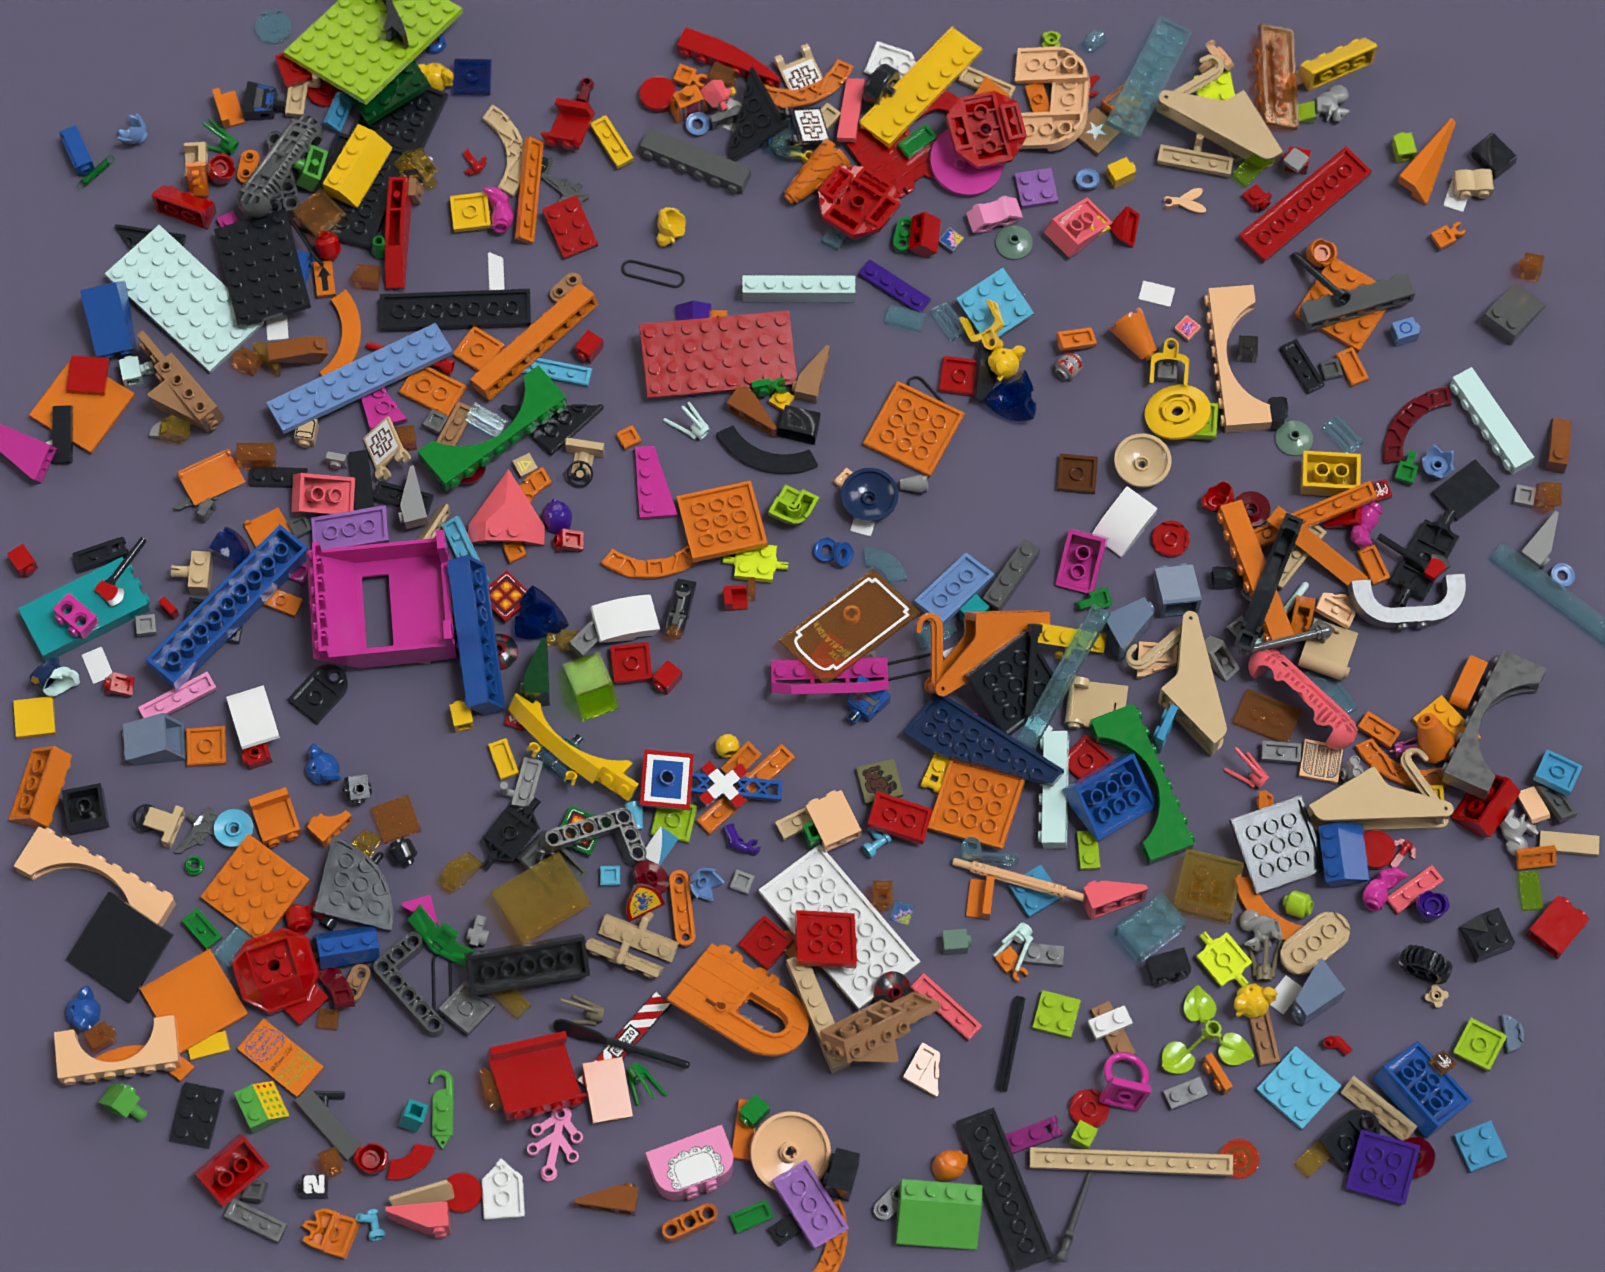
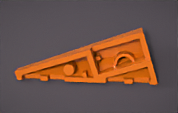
[1398,118,1456,206]

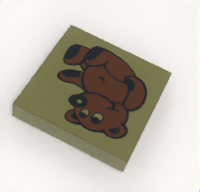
[856,759,904,805]

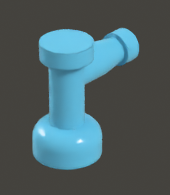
[862,827,892,858]
[356,1209,385,1241]

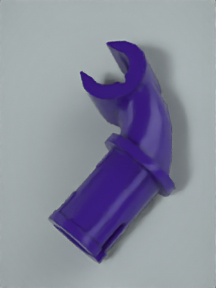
[722,824,761,856]

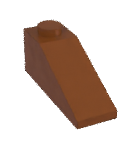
[265,336,329,364]
[727,385,777,438]
[1545,417,1572,473]
[574,1183,639,1216]

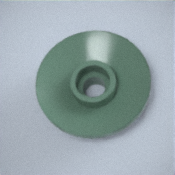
[996,225,1033,260]
[1275,421,1313,456]

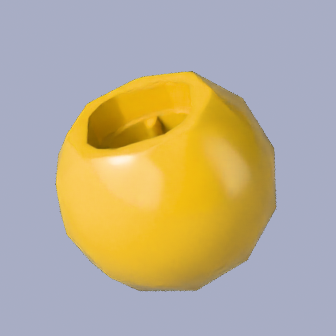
[715,734,740,758]

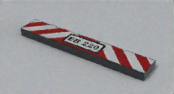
[577,992,671,1089]

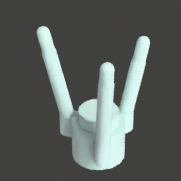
[663,402,710,440]
[993,923,1033,971]

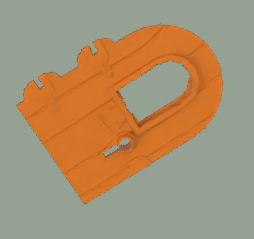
[666,943,809,1056]

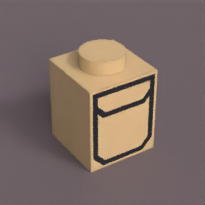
[294,419,319,448]

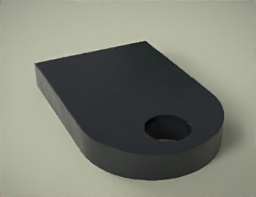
[288,664,348,725]
[1318,1109,1380,1171]

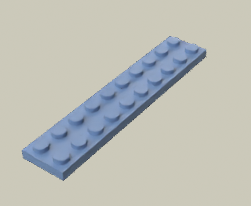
[266,323,453,434]

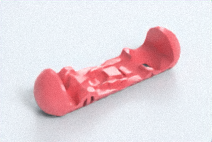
[1248,648,1358,750]

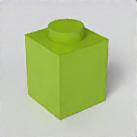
[1391,132,1417,163]
[1070,1120,1098,1149]

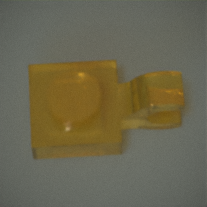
[547,629,580,651]

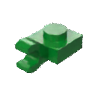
[752,378,787,397]
[1394,450,1418,485]
[1076,586,1113,611]

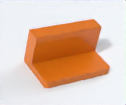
[212,88,245,129]
[966,876,995,920]

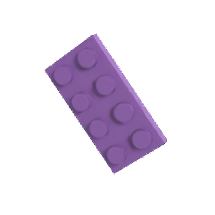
[311,505,390,549]
[771,1160,849,1250]

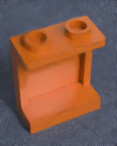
[249,787,302,848]

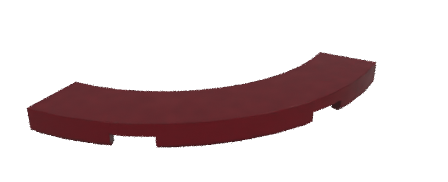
[1383,387,1452,464]
[272,952,355,1009]

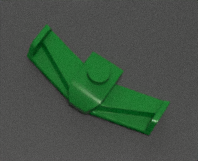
[408,904,476,968]

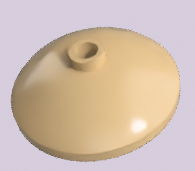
[1114,434,1171,488]

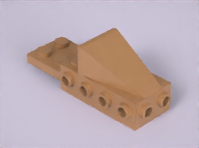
[137,330,225,433]
[820,991,940,1063]

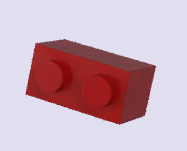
[908,211,941,258]

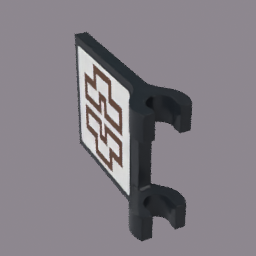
[777,107,830,147]

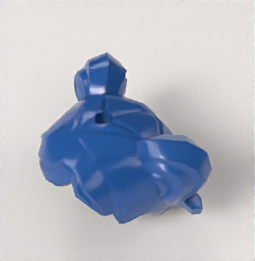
[305,744,342,785]
[66,986,101,1032]

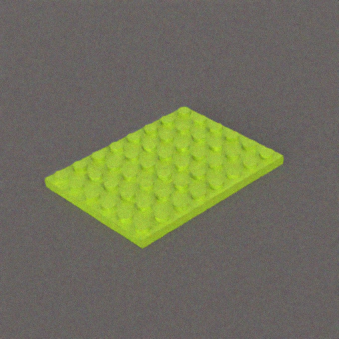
[283,0,463,105]

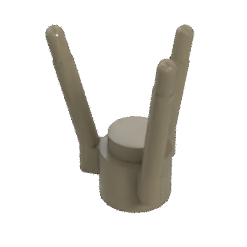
[1249,937,1282,982]
[560,995,605,1026]

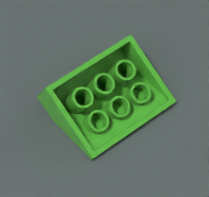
[896,1179,982,1250]

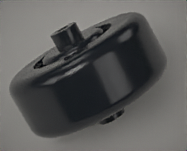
[863,63,900,107]

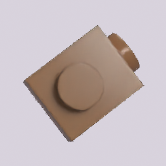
[408,178,423,204]

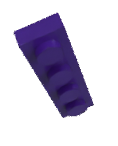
[858,259,931,315]

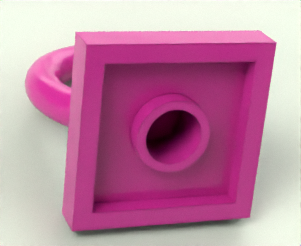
[1099,1052,1151,1112]

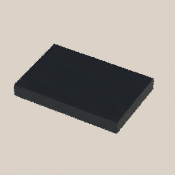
[1432,459,1501,521]

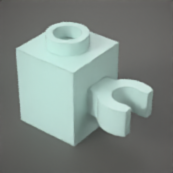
[119,356,155,388]

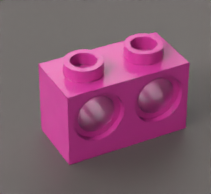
[53,593,99,639]

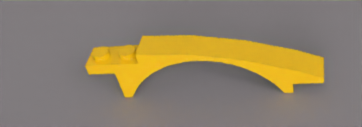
[508,693,639,801]

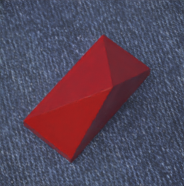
[1110,206,1140,248]

